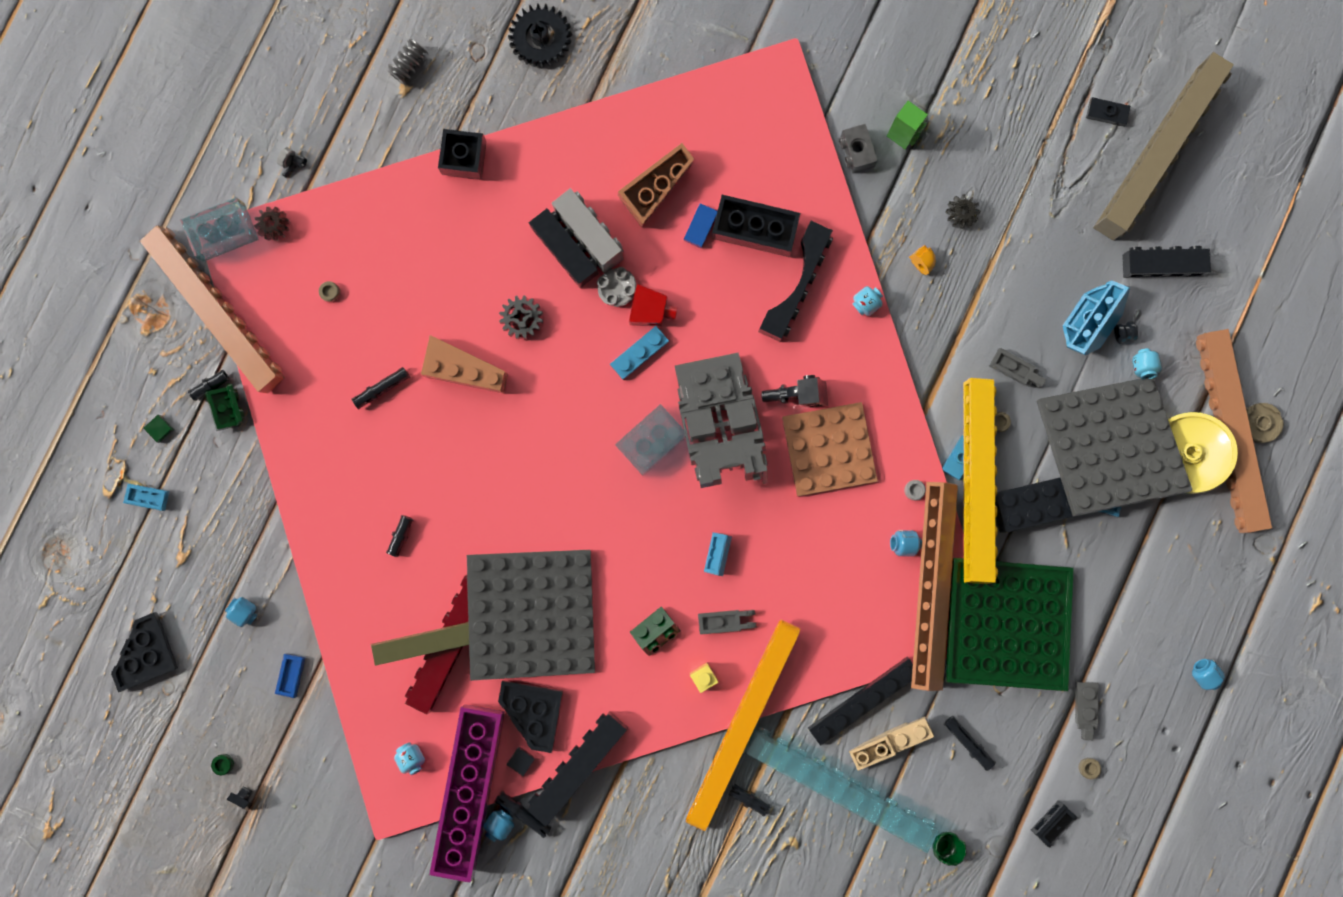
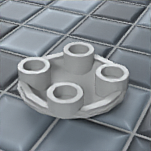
[597,267,637,307]

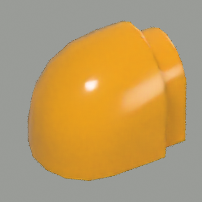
[909,245,936,275]

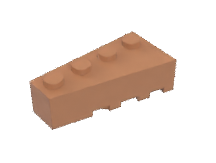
[617,143,694,227]
[421,335,508,394]

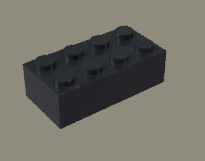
[712,194,800,257]
[995,477,1079,533]

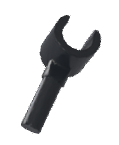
[282,154,307,178]

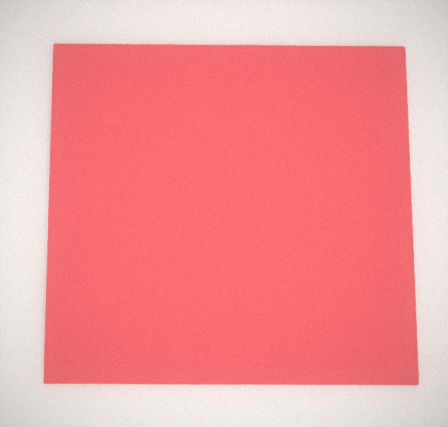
[197,38,964,840]

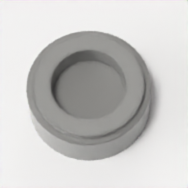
[277,147,295,168]
[904,480,926,500]

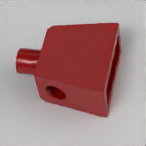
[629,284,678,327]

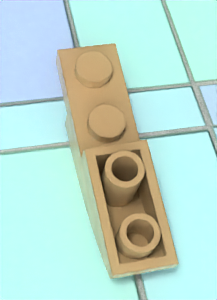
[849,716,934,771]

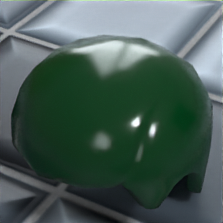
[932,831,966,866]

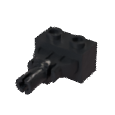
[762,375,828,408]

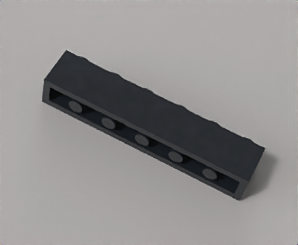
[527,711,628,827]

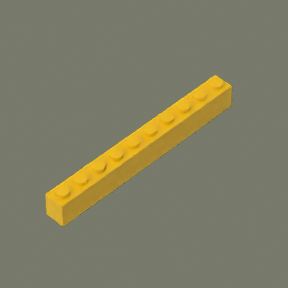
[963,378,998,584]

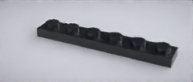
[808,656,913,746]

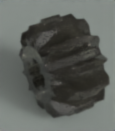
[945,194,981,229]
[254,207,290,241]

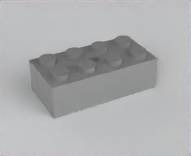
[551,188,624,274]

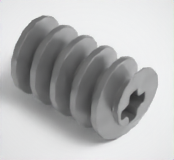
[388,39,429,85]

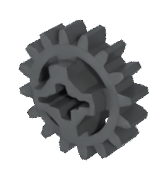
[499,295,543,340]

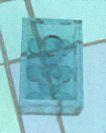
[180,197,259,262]
[615,404,686,476]

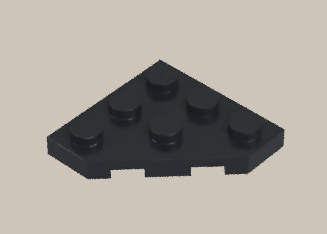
[111,612,178,693]
[498,680,563,753]

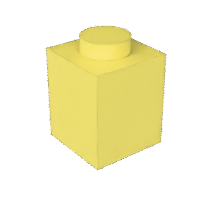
[690,663,718,693]

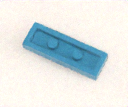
[610,326,669,380]

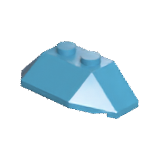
[1063,280,1130,356]

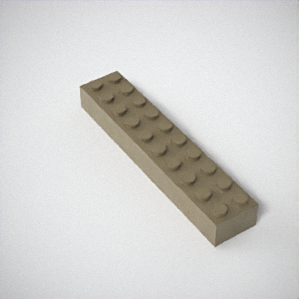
[1093,52,1234,240]

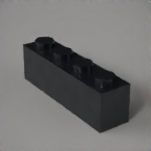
[529,208,599,288]
[1122,246,1211,278]

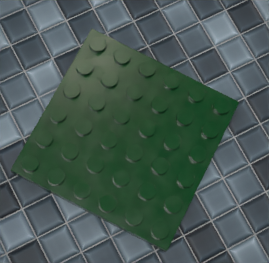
[945,558,1074,691]

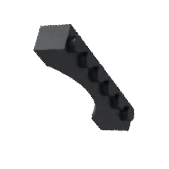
[758,221,833,342]

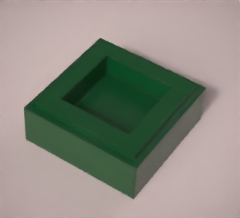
[143,414,174,443]

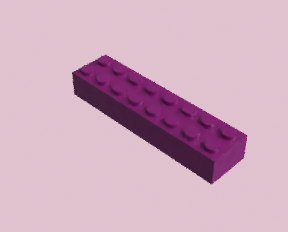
[429,704,505,883]

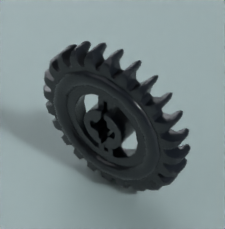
[508,3,572,67]

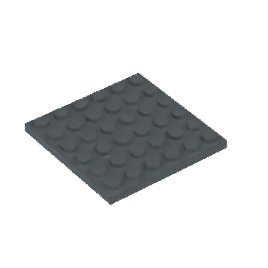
[1036,377,1192,516]
[466,550,595,681]

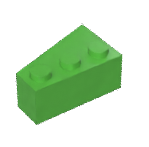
[886,101,928,150]

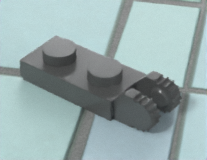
[698,610,757,634]

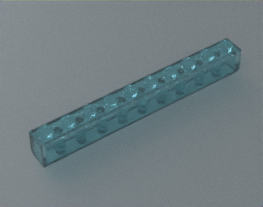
[743,727,939,853]

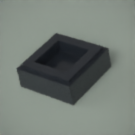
[506,747,535,776]

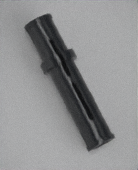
[351,367,410,410]
[944,716,996,771]
[494,790,551,838]

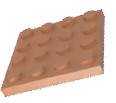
[782,402,877,496]

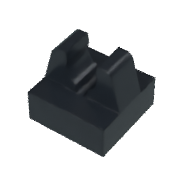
[227,786,253,811]

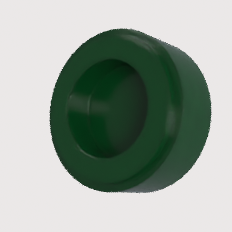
[211,754,234,776]

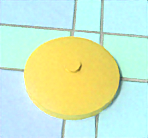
[1168,412,1238,494]

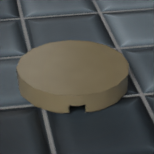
[1246,403,1284,443]

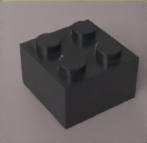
[438,129,487,180]

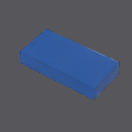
[684,203,717,249]
[275,653,306,698]

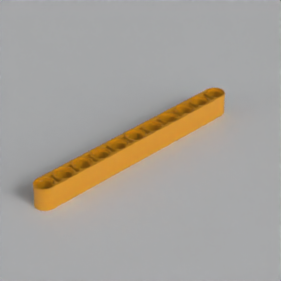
[685,619,800,831]

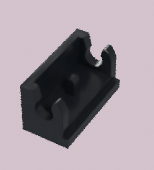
[1031,800,1078,848]

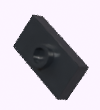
[1086,97,1131,127]

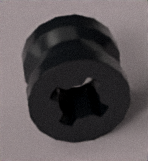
[1114,321,1138,344]

